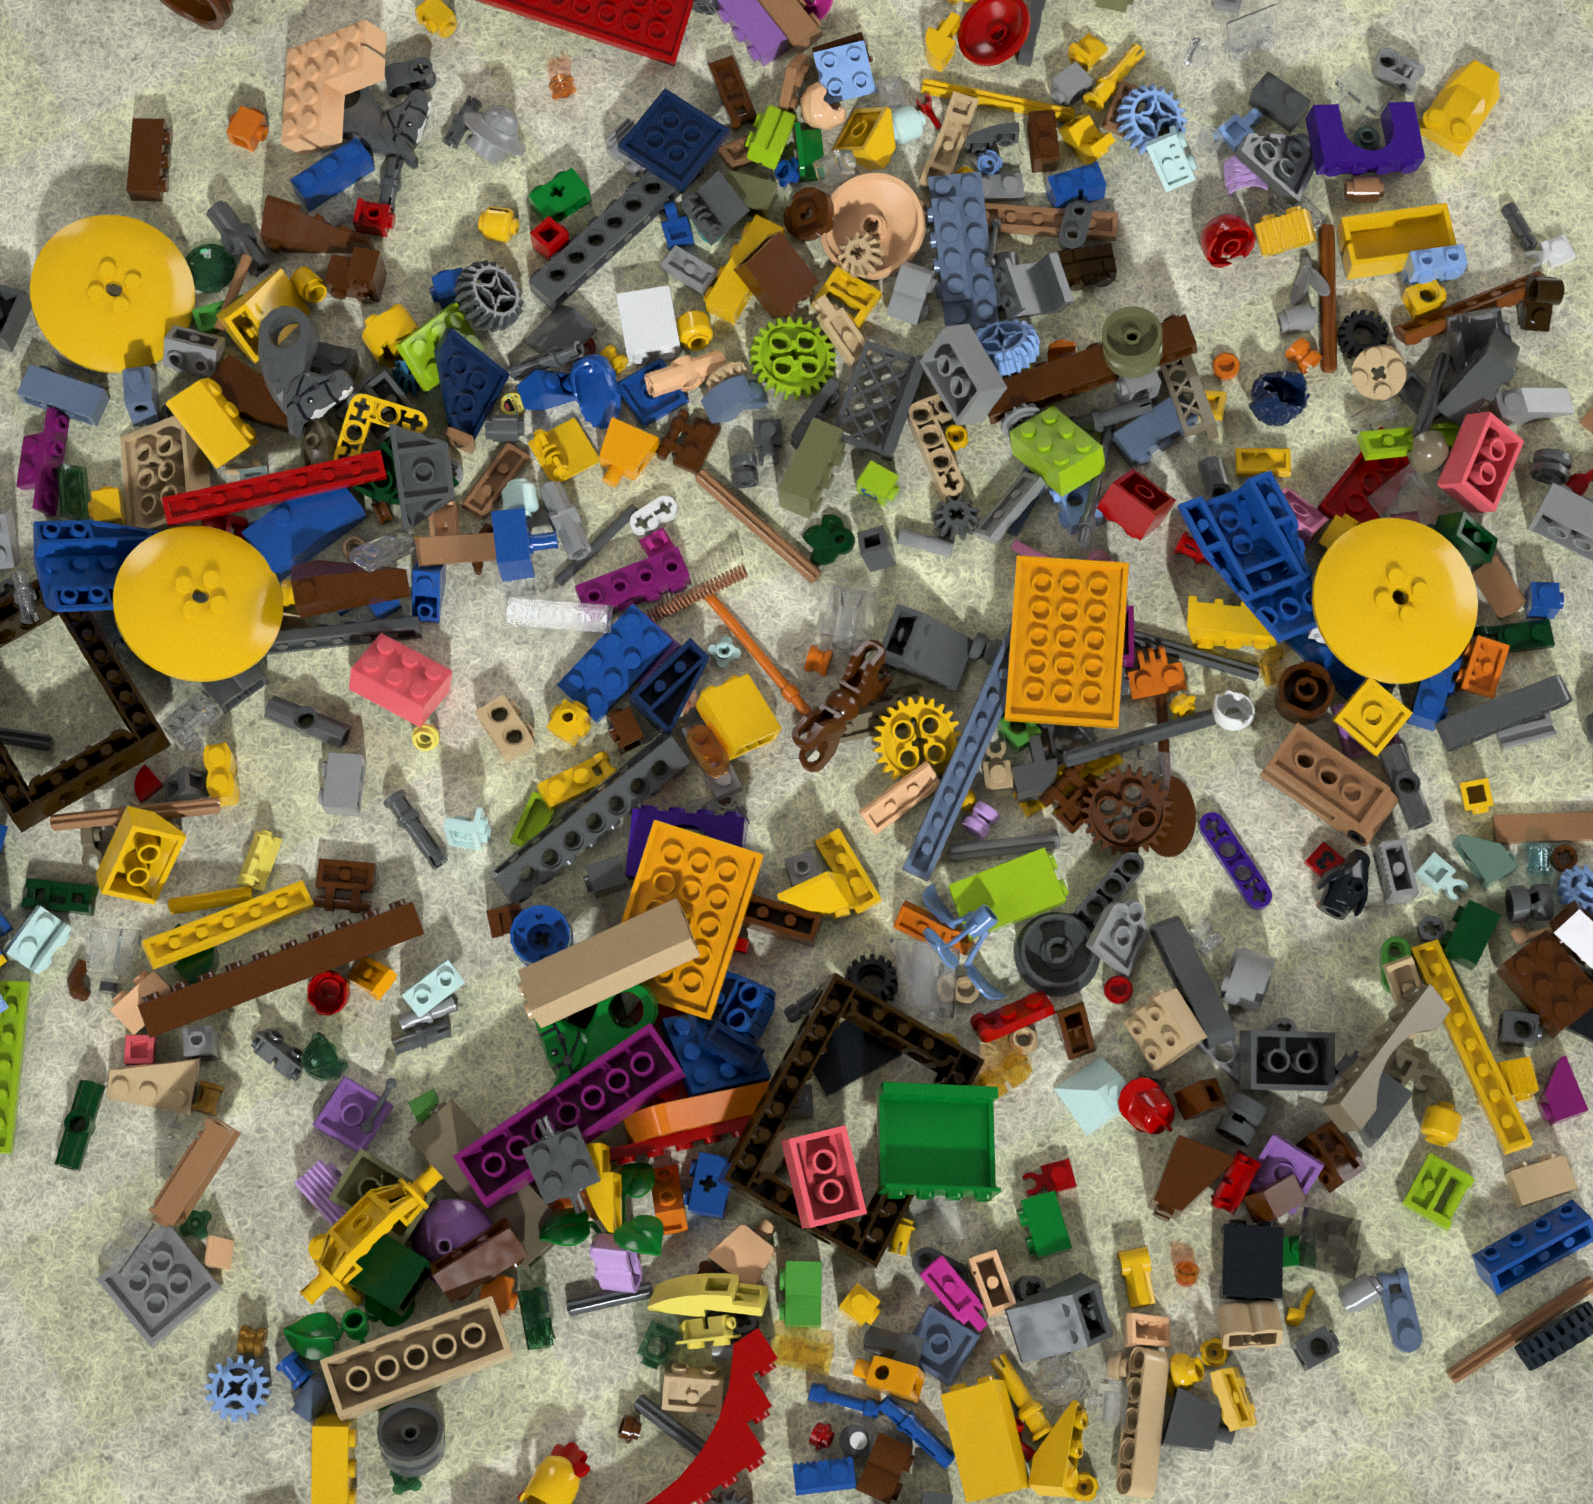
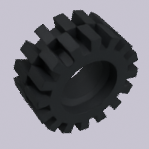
[1337,310,1389,359]
[845,954,898,1002]

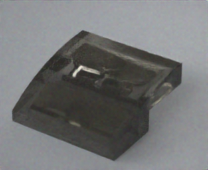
[1299,1207,1362,1279]

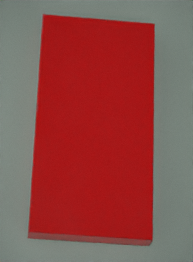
[1317,426,1415,525]

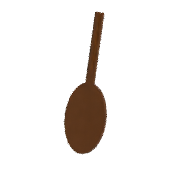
[1139,695,1196,857]

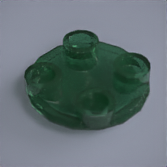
[185,243,236,293]

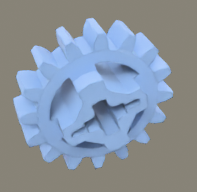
[1556,865,1593,916]
[205,1356,271,1423]

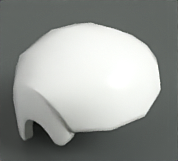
[1212,689,1255,731]

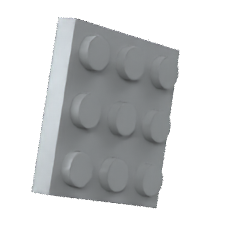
[96,1225,223,1348]

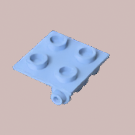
[813,40,876,104]

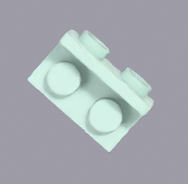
[1145,125,1198,192]
[443,807,491,851]
[3,905,72,974]
[401,960,464,1017]

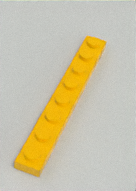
[1411,939,1533,1155]

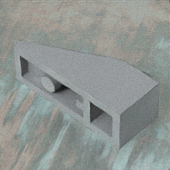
[1489,388,1575,427]

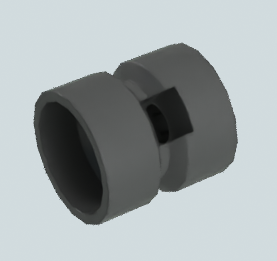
[1505,884,1554,923]
[1215,1092,1267,1147]

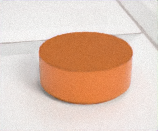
[1212,353,1240,380]

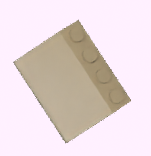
[120,415,211,531]

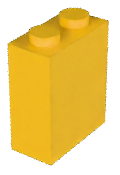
[695,673,782,761]

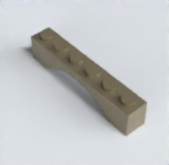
[1321,984,1451,1133]

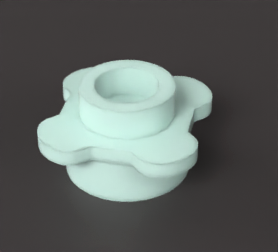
[708,636,741,668]

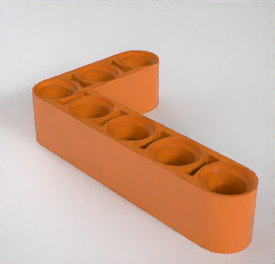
[623,1081,770,1144]

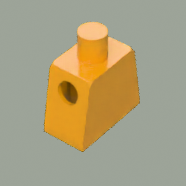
[599,417,660,487]
[853,1355,926,1404]

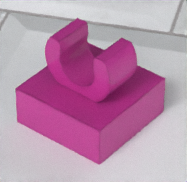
[639,527,675,558]

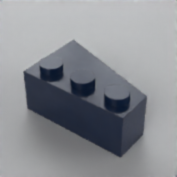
[629,638,710,735]

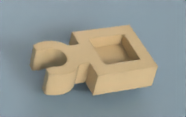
[982,742,1013,791]

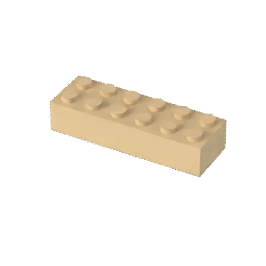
[320,1296,514,1422]

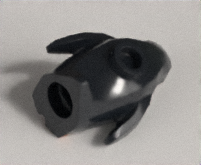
[1316,849,1370,920]

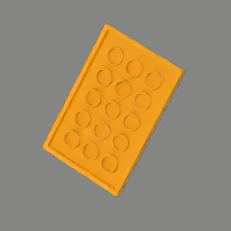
[1005,555,1129,729]
[621,820,764,1020]

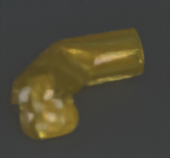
[1258,646,1284,687]

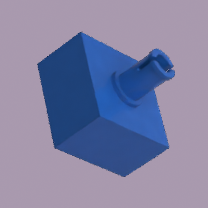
[491,508,558,582]

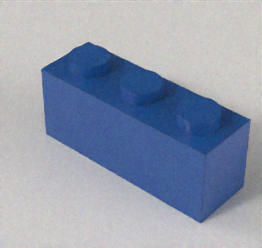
[290,137,375,212]

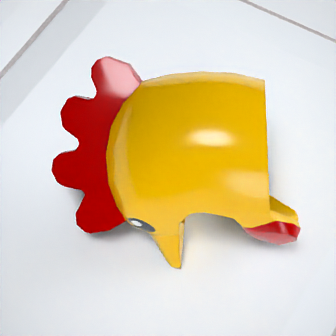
[517,1442,591,1504]

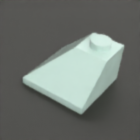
[1054,1057,1127,1136]

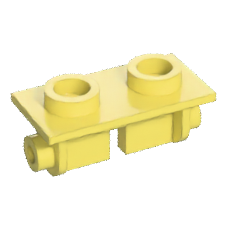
[237,830,283,892]
[675,1314,742,1350]

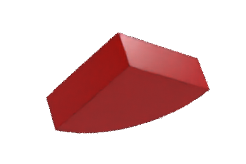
[134,764,164,804]

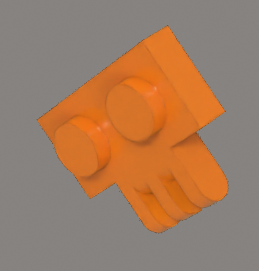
[1126,646,1187,700]

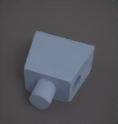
[122,366,161,426]

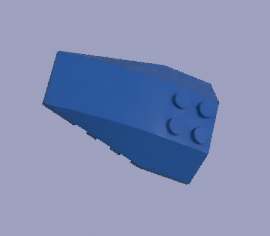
[1177,470,1318,643]

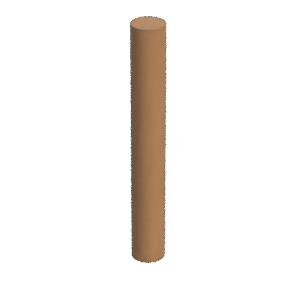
[214,254,252,332]

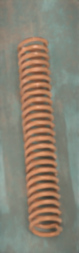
[647,563,748,623]

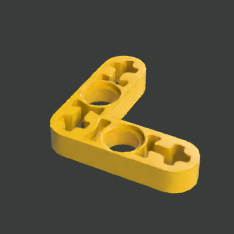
[334,394,428,460]

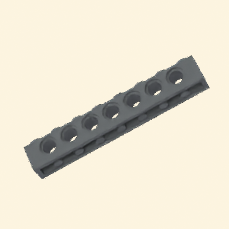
[529,168,704,311]
[488,733,690,904]

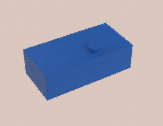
[241,488,366,583]

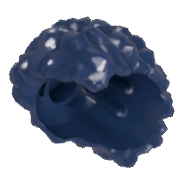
[1249,370,1310,426]

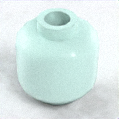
[891,105,926,144]
[501,479,539,520]

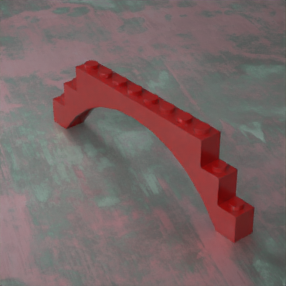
[645,1328,779,1504]

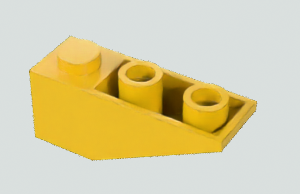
[1028,1400,1088,1498]

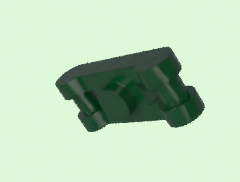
[21,878,99,916]

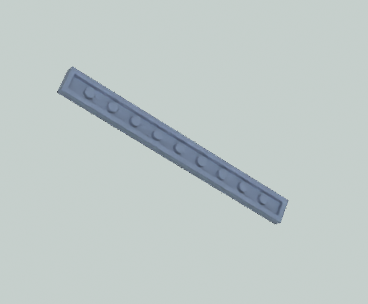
[901,621,1012,882]

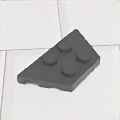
[389,424,456,531]

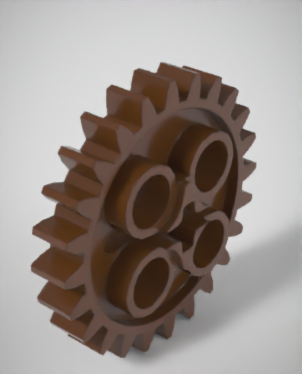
[1081,764,1174,855]

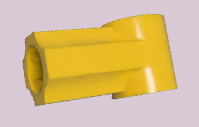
[1117,1246,1156,1309]

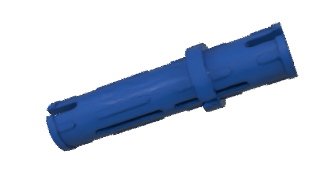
[877,1393,955,1469]

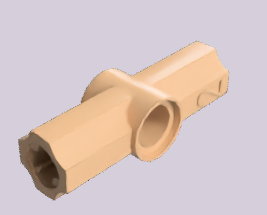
[644,350,726,397]

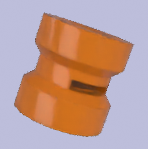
[1284,337,1322,375]

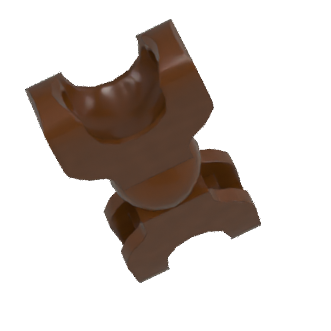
[792,640,892,772]

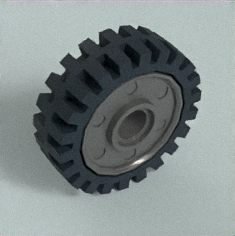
[1514,1301,1593,1371]

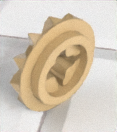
[706,362,747,391]

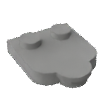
[1085,898,1149,977]

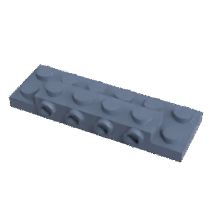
[926,171,999,330]

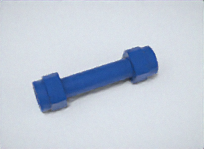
[808,1382,881,1419]

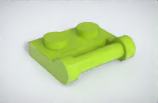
[1401,1153,1475,1231]

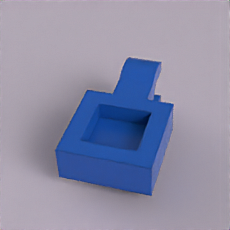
[661,201,694,251]

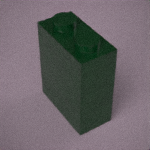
[347,1234,431,1317]

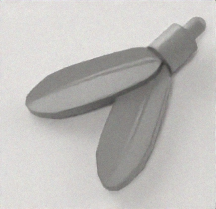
[1290,253,1330,306]

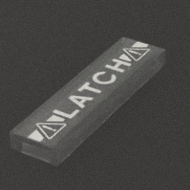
[505,597,613,633]

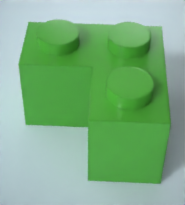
[779,1261,822,1328]

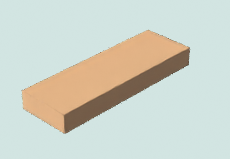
[858,761,941,835]

